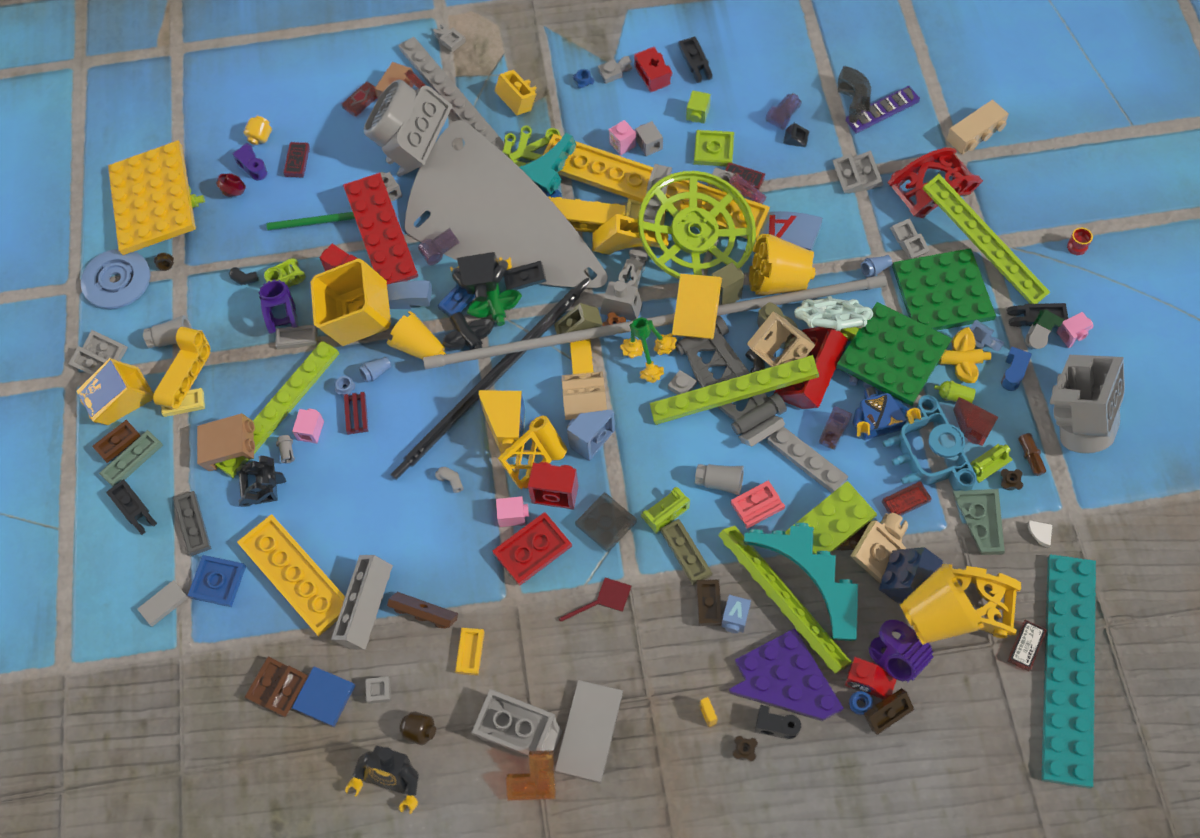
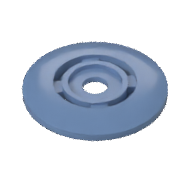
[81,249,151,309]

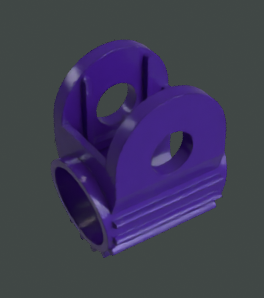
[258,279,299,334]
[869,620,934,683]

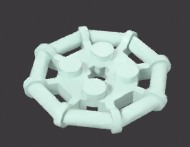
[794,296,873,331]

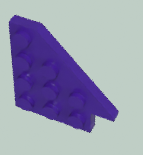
[729,628,843,721]

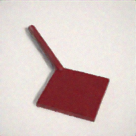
[559,577,632,622]

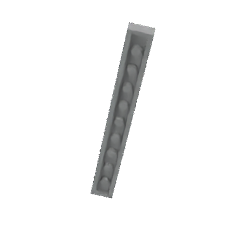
[399,37,513,153]

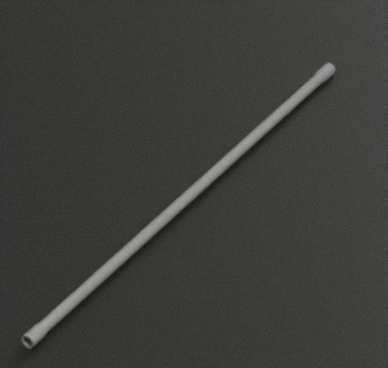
[423,275,887,370]

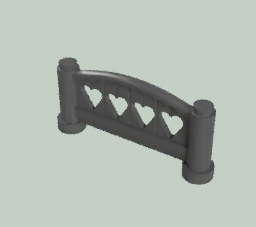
[675,315,787,435]

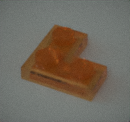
[506,750,556,801]

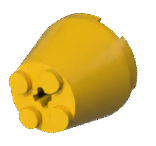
[749,234,815,296]
[900,564,985,645]

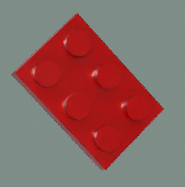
[492,512,572,586]

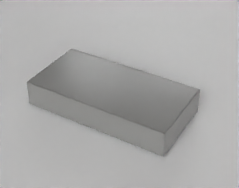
[276,325,318,350]
[739,415,785,447]
[138,580,188,627]

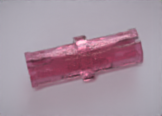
[729,173,766,204]

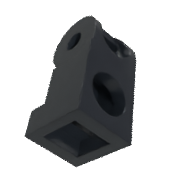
[755,705,801,739]

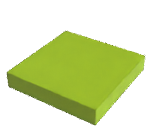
[694,130,734,166]

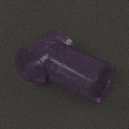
[766,93,801,130]
[418,228,460,265]

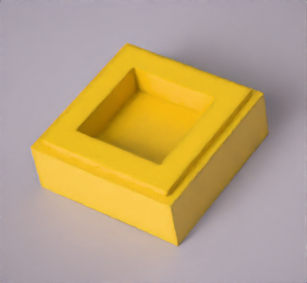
[699,697,717,727]

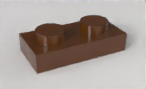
[92,419,141,463]

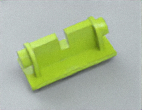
[970,444,1013,483]

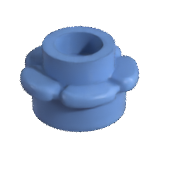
[335,376,355,395]

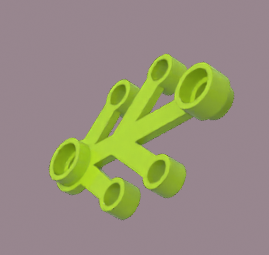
[502,126,560,167]

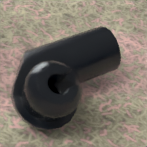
[229,267,259,285]
[745,349,765,373]

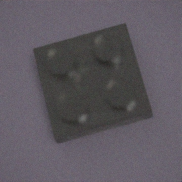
[575,492,637,553]

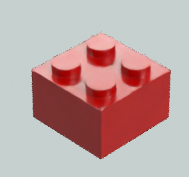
[528,462,579,510]

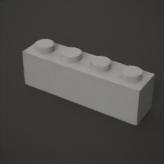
[331,555,393,650]

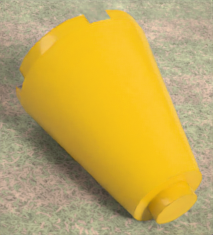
[387,311,446,360]

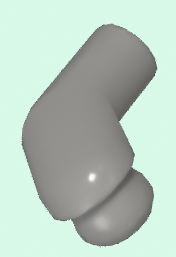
[435,467,464,493]

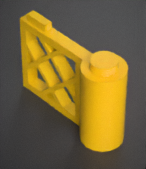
[498,415,567,489]

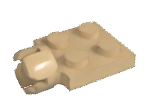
[850,513,908,584]

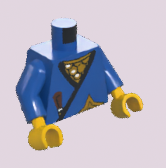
[852,387,921,440]

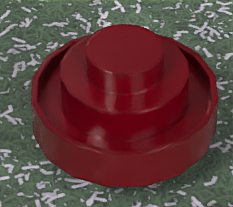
[216,173,246,197]

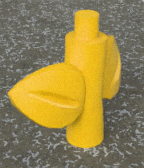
[939,327,991,383]

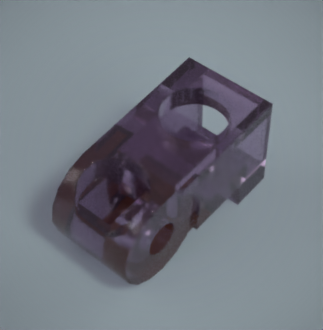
[819,406,852,450]

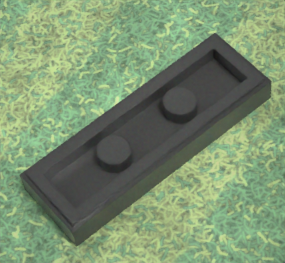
[173,491,211,557]

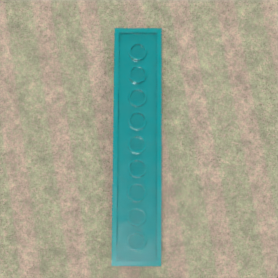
[1041,554,1096,789]

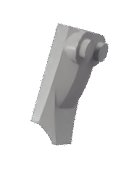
[472,689,562,760]

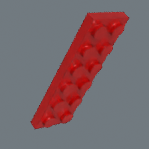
[343,173,419,284]

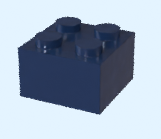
[878,547,943,603]

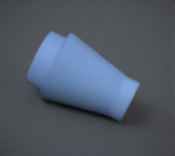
[861,255,892,277]
[359,357,391,382]

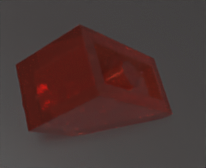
[953,397,998,446]

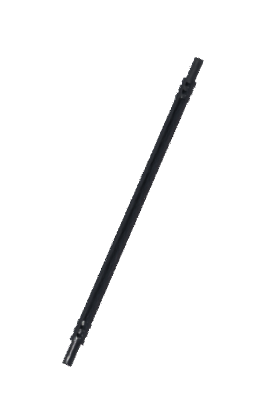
[390,278,589,480]

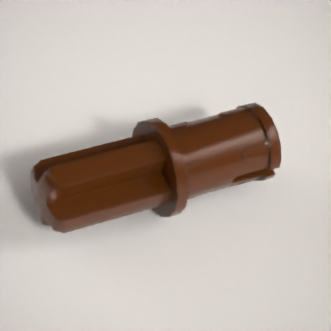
[1018,433,1046,476]

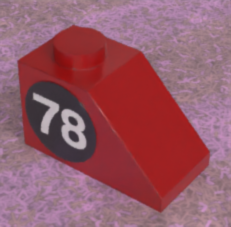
[844,657,896,700]

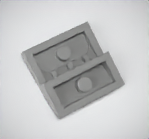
[833,151,883,193]
[69,330,128,375]

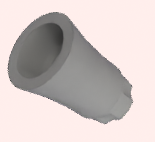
[143,315,192,348]
[695,464,744,495]

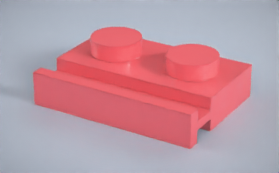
[731,480,785,529]

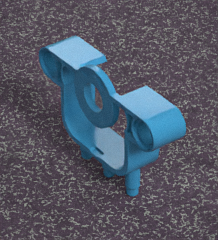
[882,395,977,491]

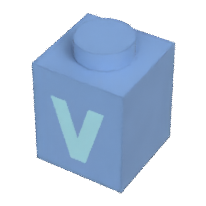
[721,595,751,633]

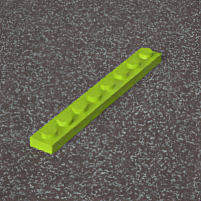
[923,174,1050,304]
[215,340,339,479]
[649,355,819,425]
[718,526,852,674]

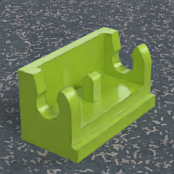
[641,487,690,534]

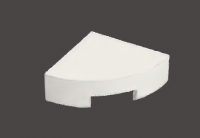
[1028,521,1052,548]

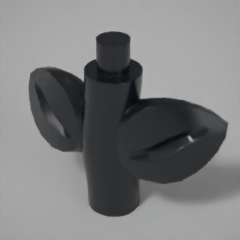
[443,312,495,350]

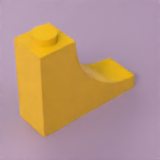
[592,214,668,255]

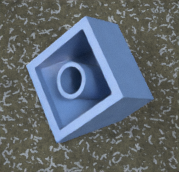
[567,409,615,461]

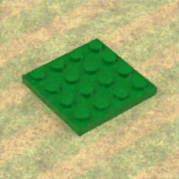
[892,248,996,331]
[836,302,952,406]

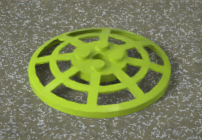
[638,171,756,279]

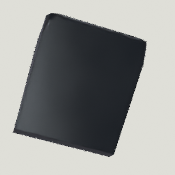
[783,123,809,147]

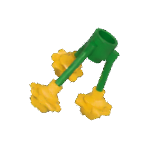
[620,317,677,383]

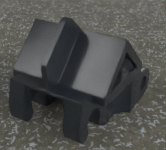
[236,456,286,507]

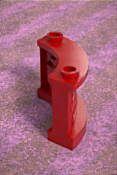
[887,147,983,218]

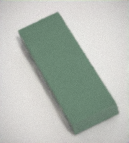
[99,430,163,487]

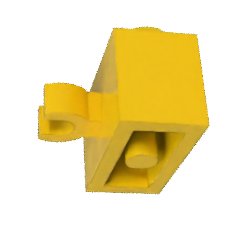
[495,70,537,116]

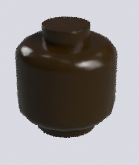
[400,711,436,745]

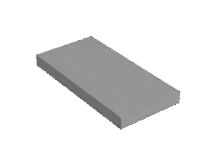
[555,680,623,784]

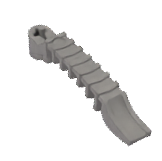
[619,164,672,288]

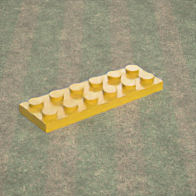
[237,514,345,637]

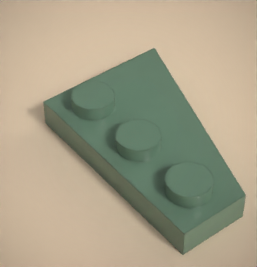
[953,489,1005,555]

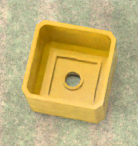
[311,258,391,346]

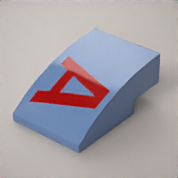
[755,211,823,251]

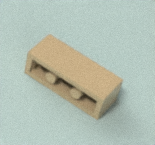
[947,99,1009,155]

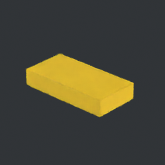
[570,339,593,374]
[455,627,485,676]

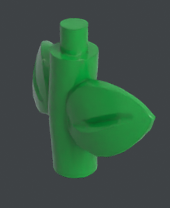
[467,283,522,326]

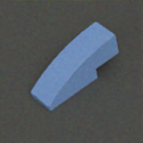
[387,281,432,310]

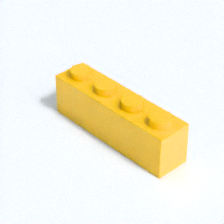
[548,197,626,233]

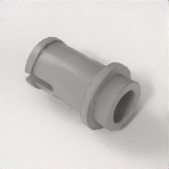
[276,435,295,464]

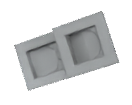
[890,218,930,259]

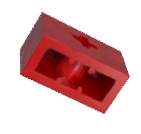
[634,47,672,93]

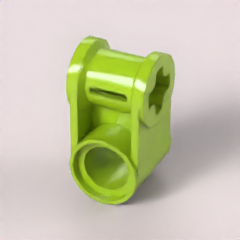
[264,258,306,288]

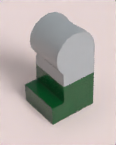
[1025,309,1064,349]

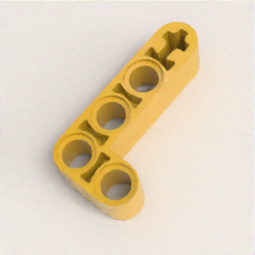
[153,327,210,409]

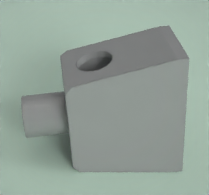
[600,281,642,321]

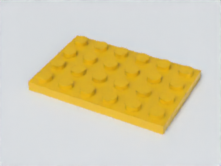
[108,140,196,255]

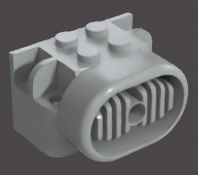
[364,80,453,177]
[1050,355,1125,453]

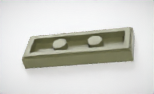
[660,519,712,585]

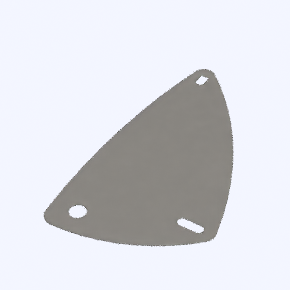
[405,120,608,288]

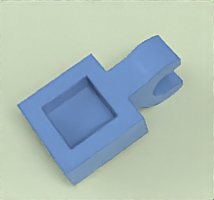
[970,320,1004,352]

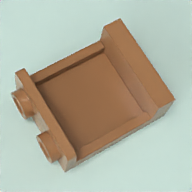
[197,413,255,471]

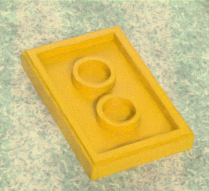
[672,274,722,340]

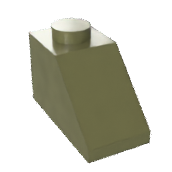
[554,303,603,334]

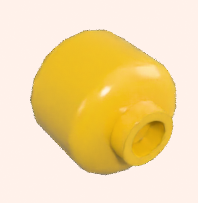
[244,116,272,145]

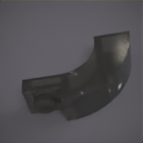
[838,66,871,123]

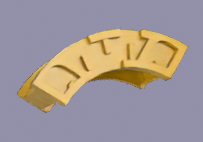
[941,564,1021,638]

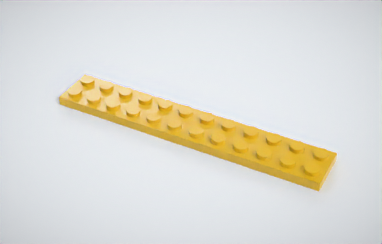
[542,134,770,241]

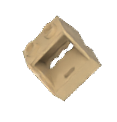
[747,311,815,367]
[562,371,607,421]

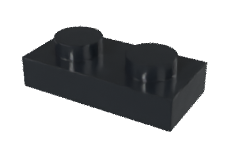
[503,261,547,290]

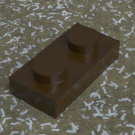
[697,579,722,626]
[864,688,915,735]

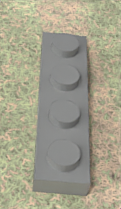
[767,427,849,493]

